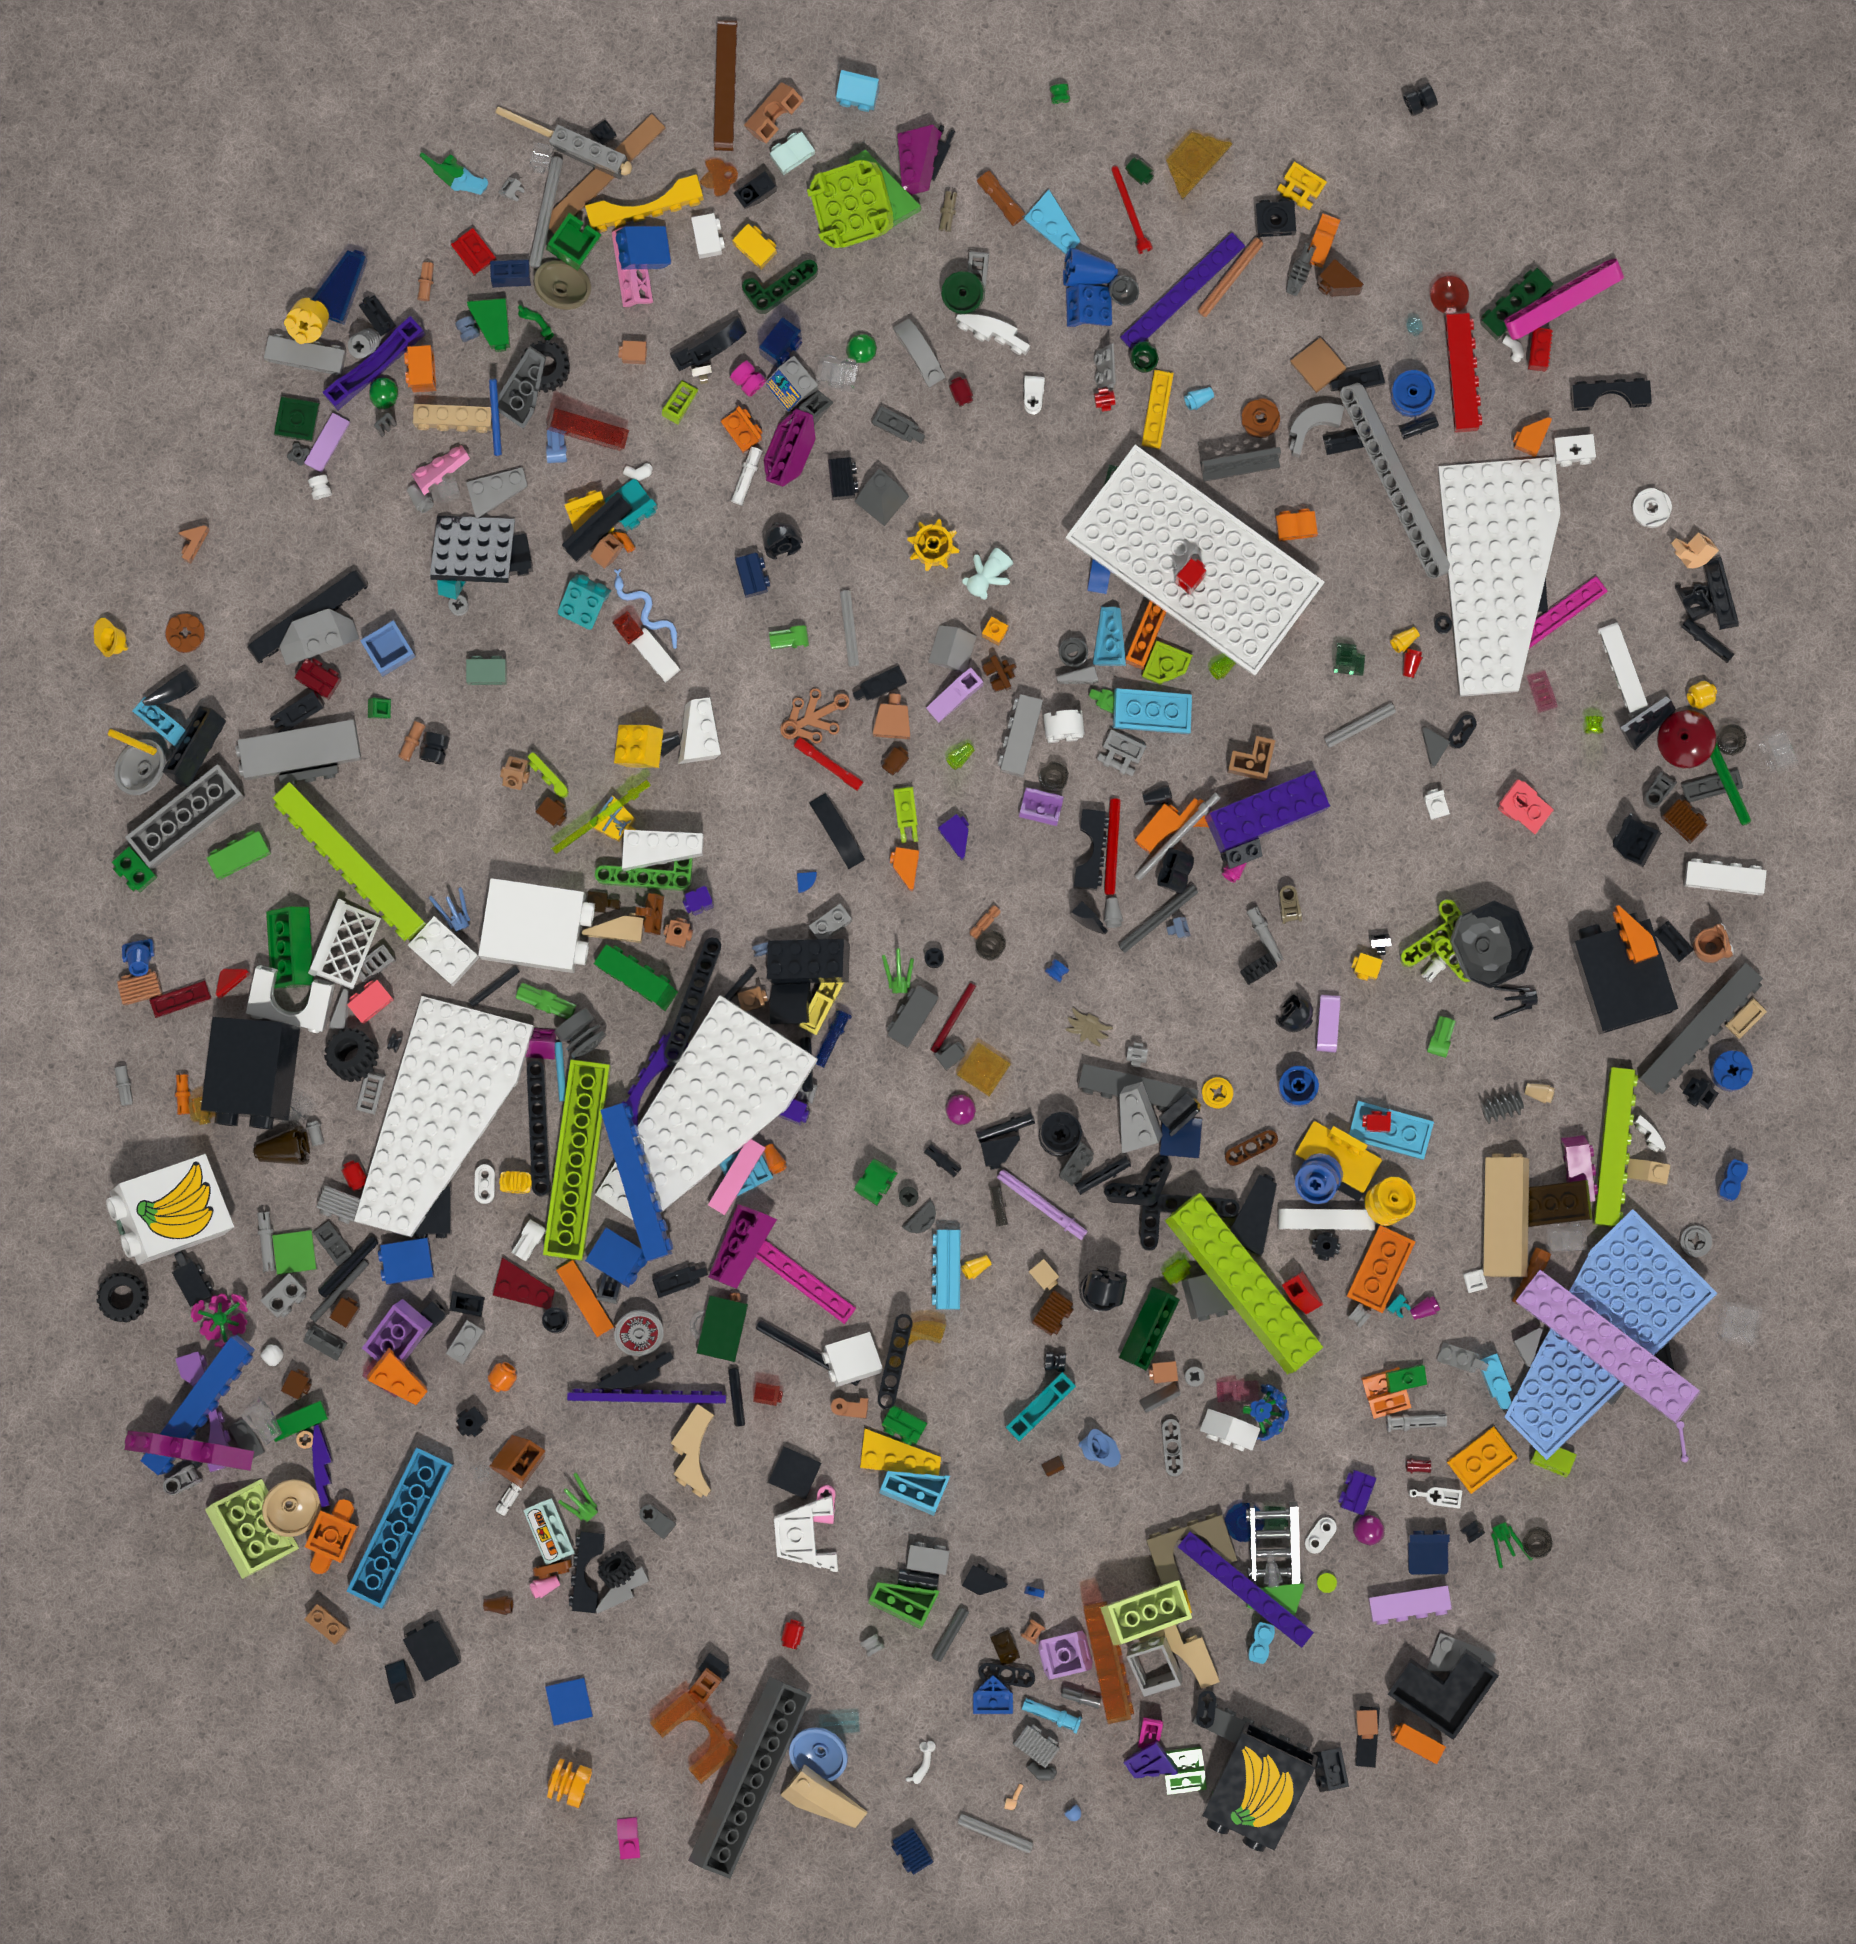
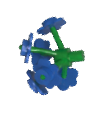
[1243,1384,1289,1441]

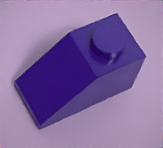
[938,814,969,861]

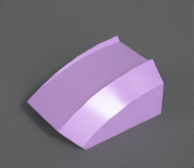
[1038,1631,1093,1680]

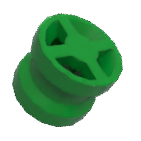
[1050,84,1071,104]

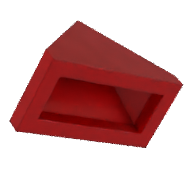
[216,969,250,999]

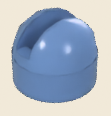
[1064,1804,1081,1821]

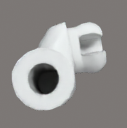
[1502,335,1524,362]

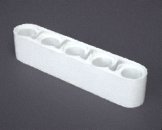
[1598,623,1649,718]
[1278,1209,1375,1230]

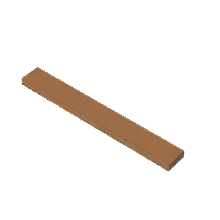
[549,114,666,234]

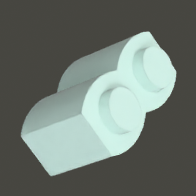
[770,132,815,175]

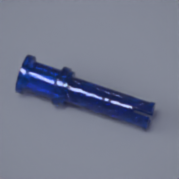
[816,1009,852,1068]

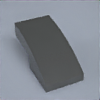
[313,1221,353,1266]

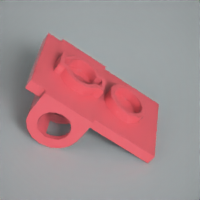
[1498,779,1554,835]

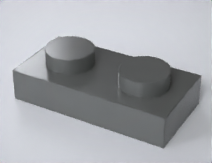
[229,1417,265,1458]

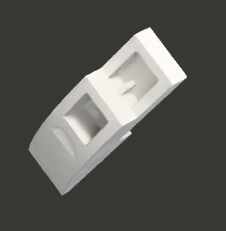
[956,314,1030,355]

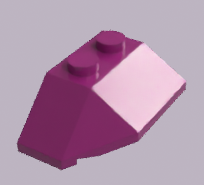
[763,409,816,487]

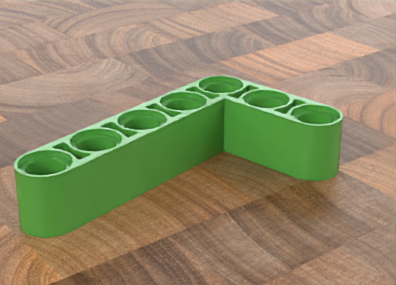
[595,858,693,891]

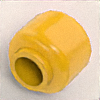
[1687,681,1717,709]

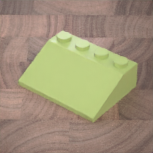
[205,1479,299,1579]

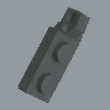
[872,406,925,444]

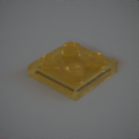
[957,1042,1011,1097]

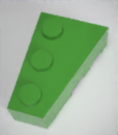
[868,1582,940,1629]

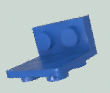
[1066,284,1112,327]

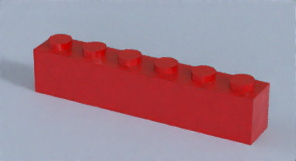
[1445,313,1482,432]

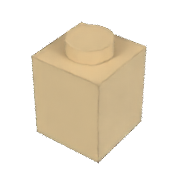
[1029,1259,1059,1291]

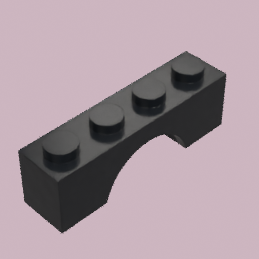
[1571,378,1652,411]
[1074,809,1109,891]
[569,1531,605,1613]

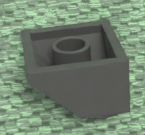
[855,469,909,526]

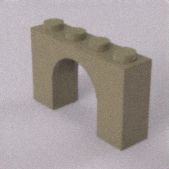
[1146,1513,1237,1585]

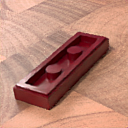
[149,980,211,1018]

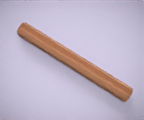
[1198,238,1263,317]

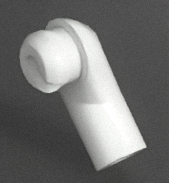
[623,463,653,481]

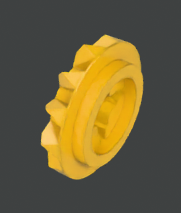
[1202,1077,1233,1109]

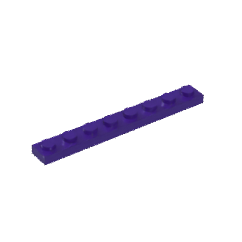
[1120,233,1245,350]
[567,1389,727,1404]
[1178,1532,1314,1648]

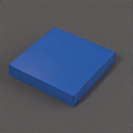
[545,1678,593,1726]

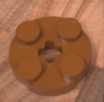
[1241,398,1280,438]
[165,614,205,653]

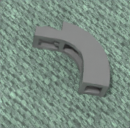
[893,318,945,387]
[1289,403,1345,458]

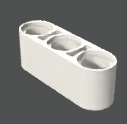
[630,627,680,683]

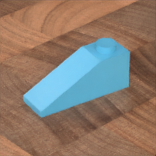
[132,697,186,747]

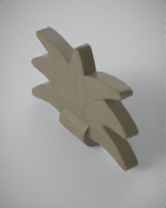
[1066,1008,1113,1047]

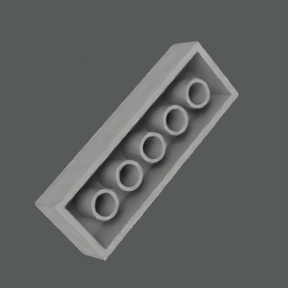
[125,764,245,870]

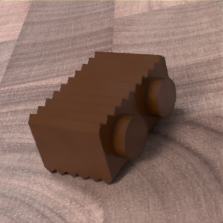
[1661,799,1708,844]
[1032,1290,1074,1336]

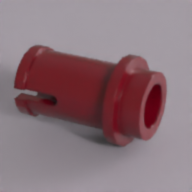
[1406,1458,1431,1474]

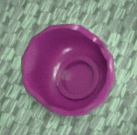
[945,1094,976,1125]
[1353,1515,1385,1546]

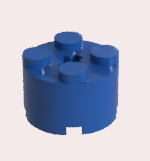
[1710,1051,1753,1092]
[1278,1066,1319,1107]

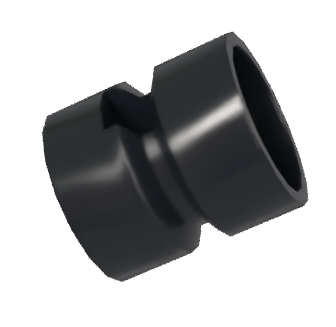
[1403,82,1438,116]
[419,732,450,765]
[542,1307,569,1334]

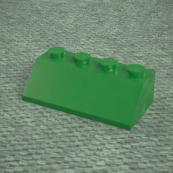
[266,906,314,989]

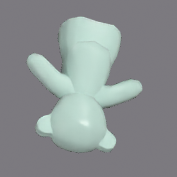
[962,548,1013,600]

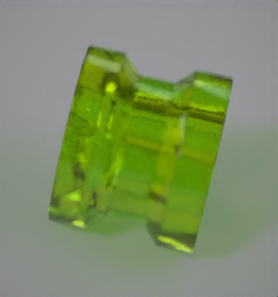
[1584,716,1604,734]

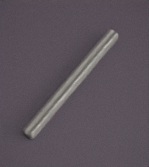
[529,157,563,268]

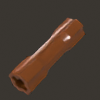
[977,170,1026,226]
[1511,1247,1552,1305]

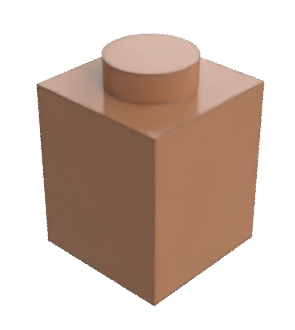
[618,341,647,364]
[590,533,624,569]
[1148,1361,1178,1384]
[1355,1710,1378,1739]

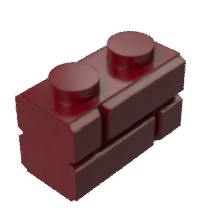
[294,658,341,700]

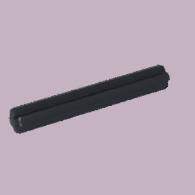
[318,1236,379,1298]

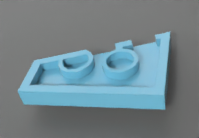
[1024,190,1080,254]
[1093,607,1126,666]

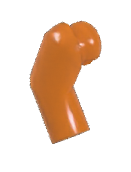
[610,532,636,553]

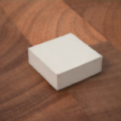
[1463,1269,1488,1293]

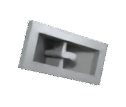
[1513,1328,1543,1368]

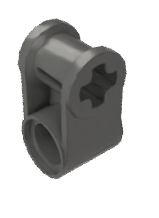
[1643,771,1677,809]
[639,1505,677,1539]

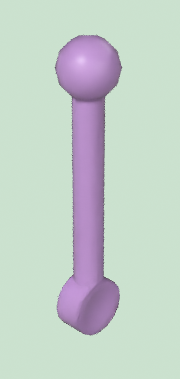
[1676,1421,1689,1462]

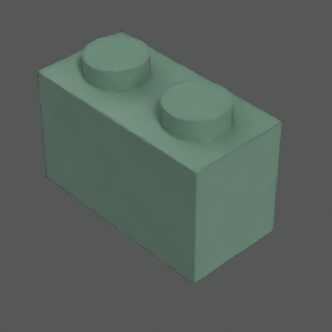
[466,656,507,685]

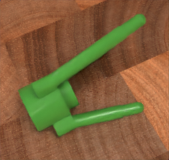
[882,948,914,994]
[558,1473,598,1523]

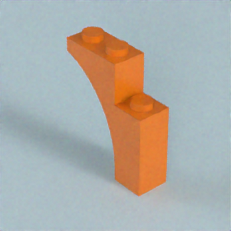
[1135,798,1212,854]

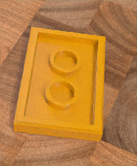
[1446,1426,1518,1494]

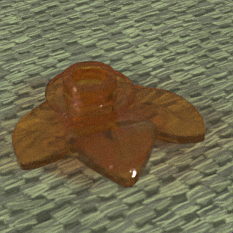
[700,159,738,196]

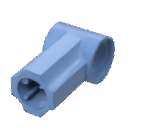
[546,424,567,463]

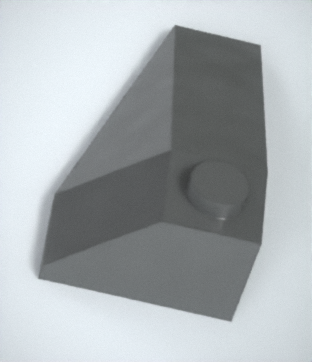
[498,346,546,429]

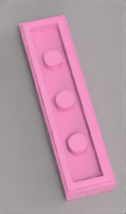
[708,1139,766,1215]

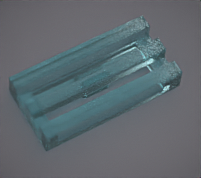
[819,1712,860,1734]

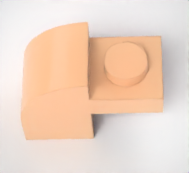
[1671,533,1719,568]

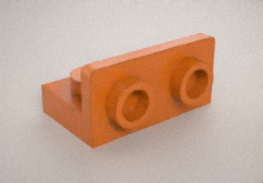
[721,406,763,453]

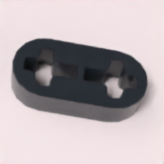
[1448,715,1477,749]
[1196,1690,1216,1728]

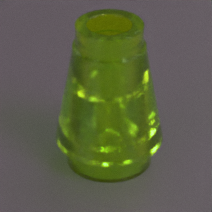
[1209,656,1236,680]
[946,742,975,770]

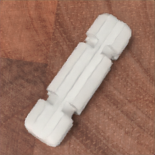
[496,1483,522,1516]

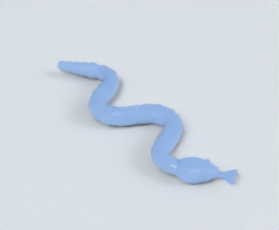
[614,569,677,649]

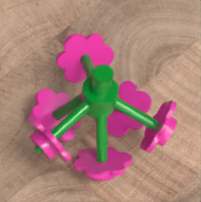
[191,1293,248,1349]

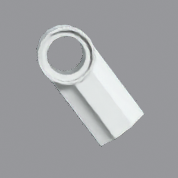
[511,1219,546,1261]

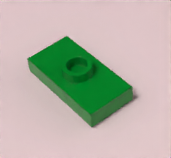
[1386,1364,1427,1393]

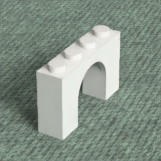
[246,965,335,1033]

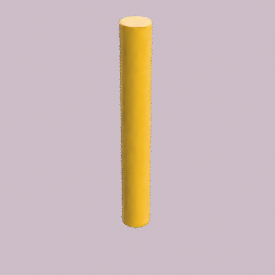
[108,729,157,755]

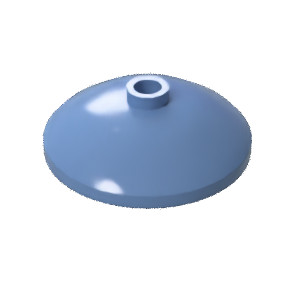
[789,1728,848,1782]

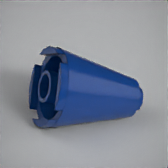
[1063,248,1118,287]

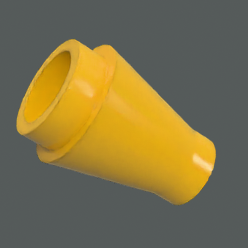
[1390,627,1420,653]
[961,1255,992,1280]

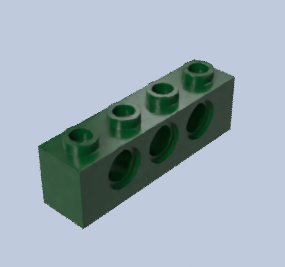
[1481,268,1554,341]

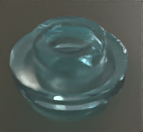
[1406,317,1423,336]

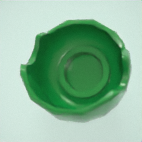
[846,334,877,364]
[369,377,398,409]

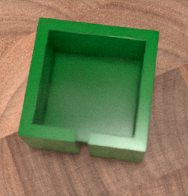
[546,213,601,271]

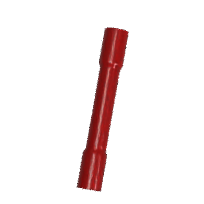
[794,737,864,791]

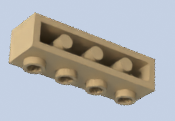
[413,404,492,433]

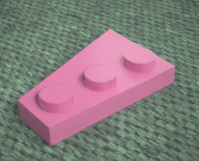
[411,445,470,495]

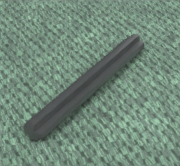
[1119,885,1198,953]

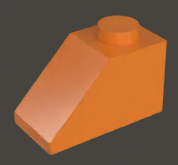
[1513,417,1552,457]
[890,847,919,891]

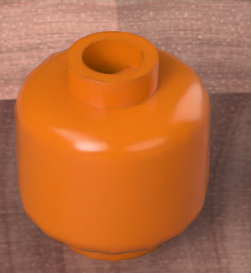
[488,1362,517,1392]

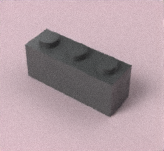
[886,985,939,1049]

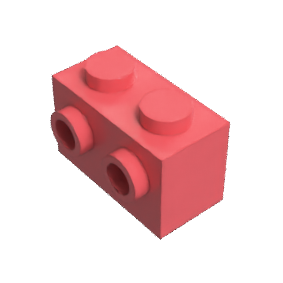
[347,980,394,1025]

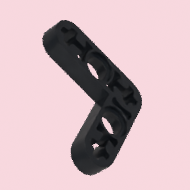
[1104,1155,1172,1206]

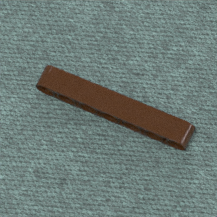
[714,20,737,151]

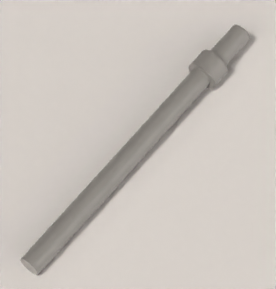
[1134,792,1221,881]

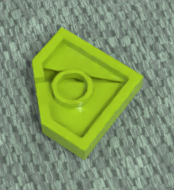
[1142,641,1193,685]

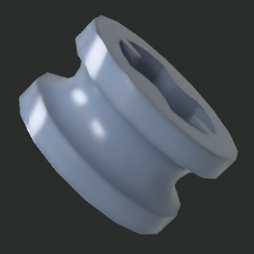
[752,942,768,957]

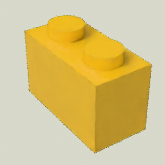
[732,224,777,270]

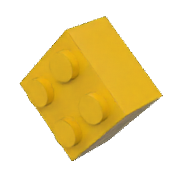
[614,725,664,768]

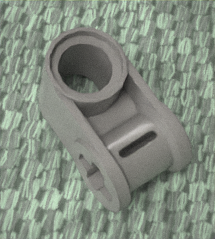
[163,1464,203,1496]

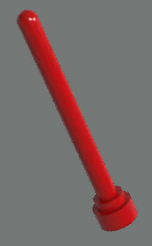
[1111,166,1153,254]

